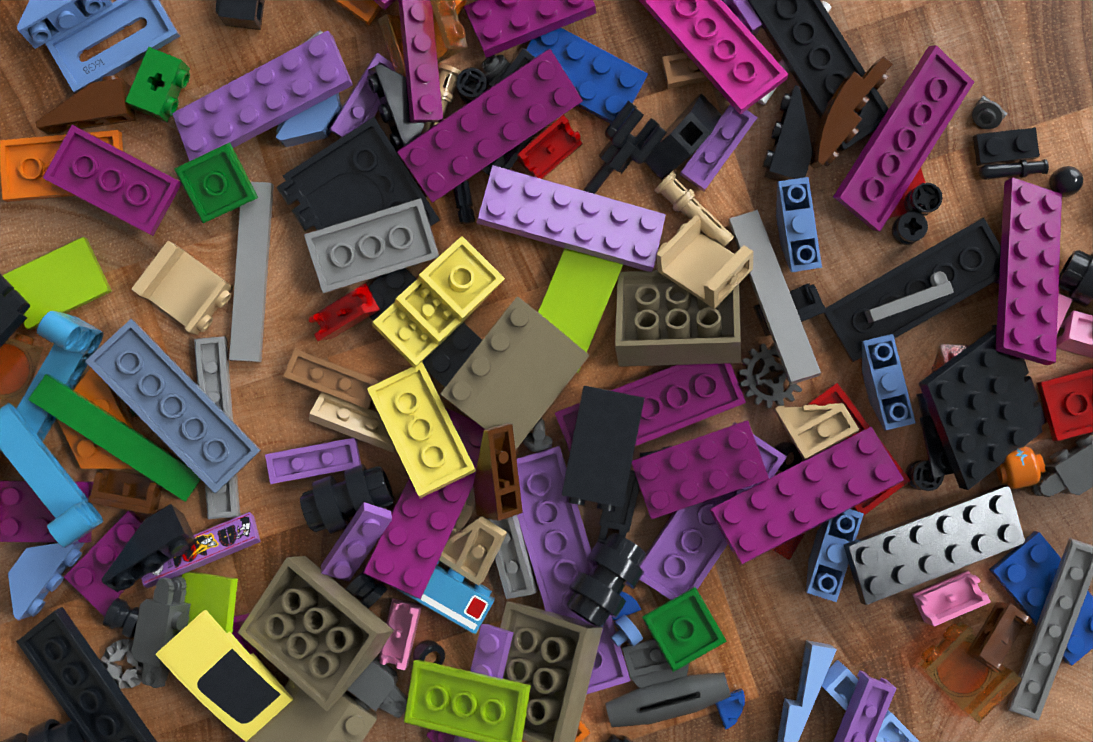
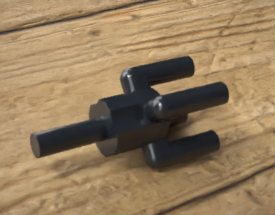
[583,100,667,194]

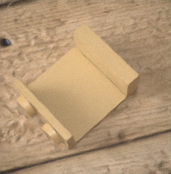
[656,215,754,309]
[132,241,233,335]

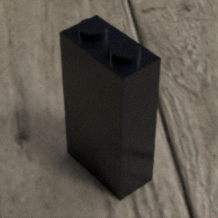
[561,386,645,512]

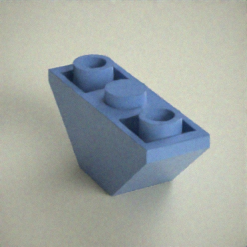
[17,0,113,49]
[276,93,342,147]
[776,177,822,272]
[862,334,916,431]
[806,509,864,602]
[8,541,85,620]

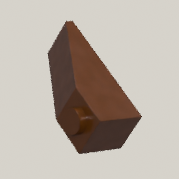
[36,76,136,135]
[473,423,523,521]

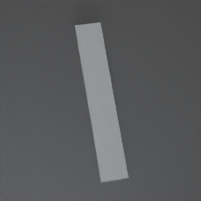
[229,182,274,362]
[729,210,821,385]
[194,336,240,519]
[1007,538,1093,721]

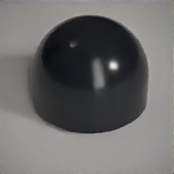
[1050,166,1083,197]
[774,442,802,472]
[413,640,445,665]

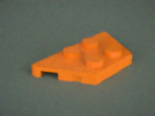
[57,368,134,469]

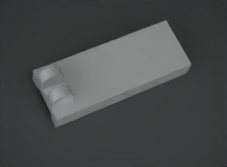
[865,271,954,323]
[487,515,538,599]

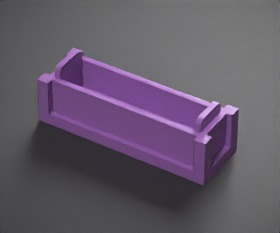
[834,670,896,742]

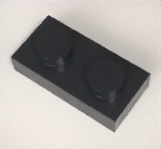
[973,127,1040,166]

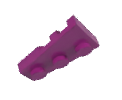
[64,511,143,617]

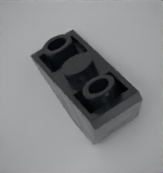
[367,64,426,151]
[644,93,722,179]

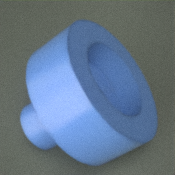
[610,615,643,647]

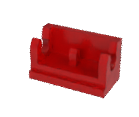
[518,114,583,179]
[309,284,380,341]

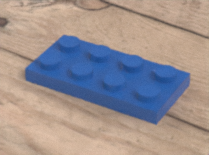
[526,28,648,123]
[989,531,1093,666]

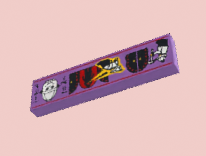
[142,512,261,588]

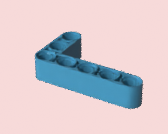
[16,311,103,442]
[0,403,103,548]

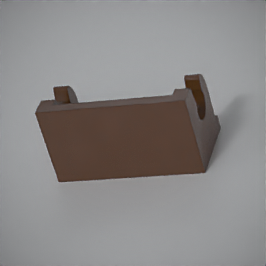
[88,469,163,514]
[967,602,1032,673]

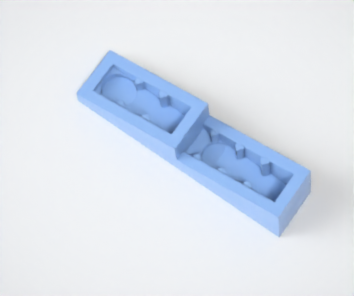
[777,640,837,742]
[822,660,920,742]

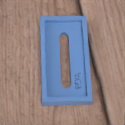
[45,0,180,94]

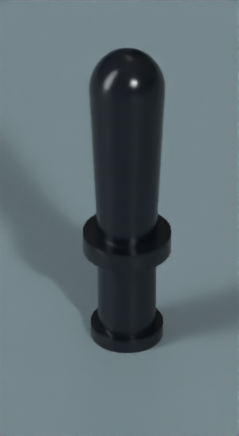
[979,159,1049,180]

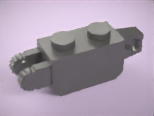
[1030,433,1093,497]
[131,576,190,688]
[347,656,408,718]

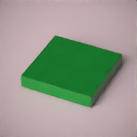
[174,142,258,224]
[642,586,727,672]

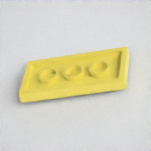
[367,362,476,498]

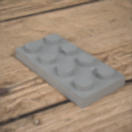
[304,198,440,293]

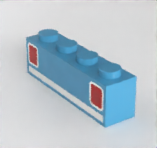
[393,561,495,634]

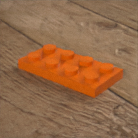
[0,130,123,202]

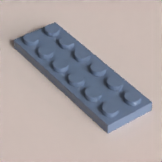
[85,319,261,493]

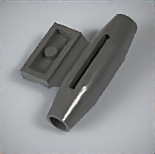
[606,638,731,727]

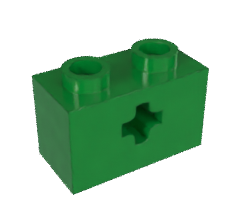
[125,47,190,122]

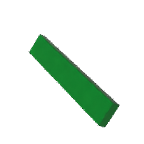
[28,374,201,502]

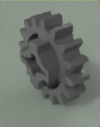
[738,343,802,408]

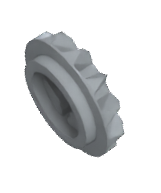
[100,639,143,689]

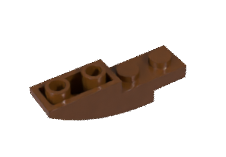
[810,56,893,169]

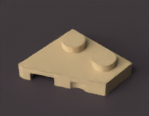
[774,403,859,461]
[439,516,507,586]

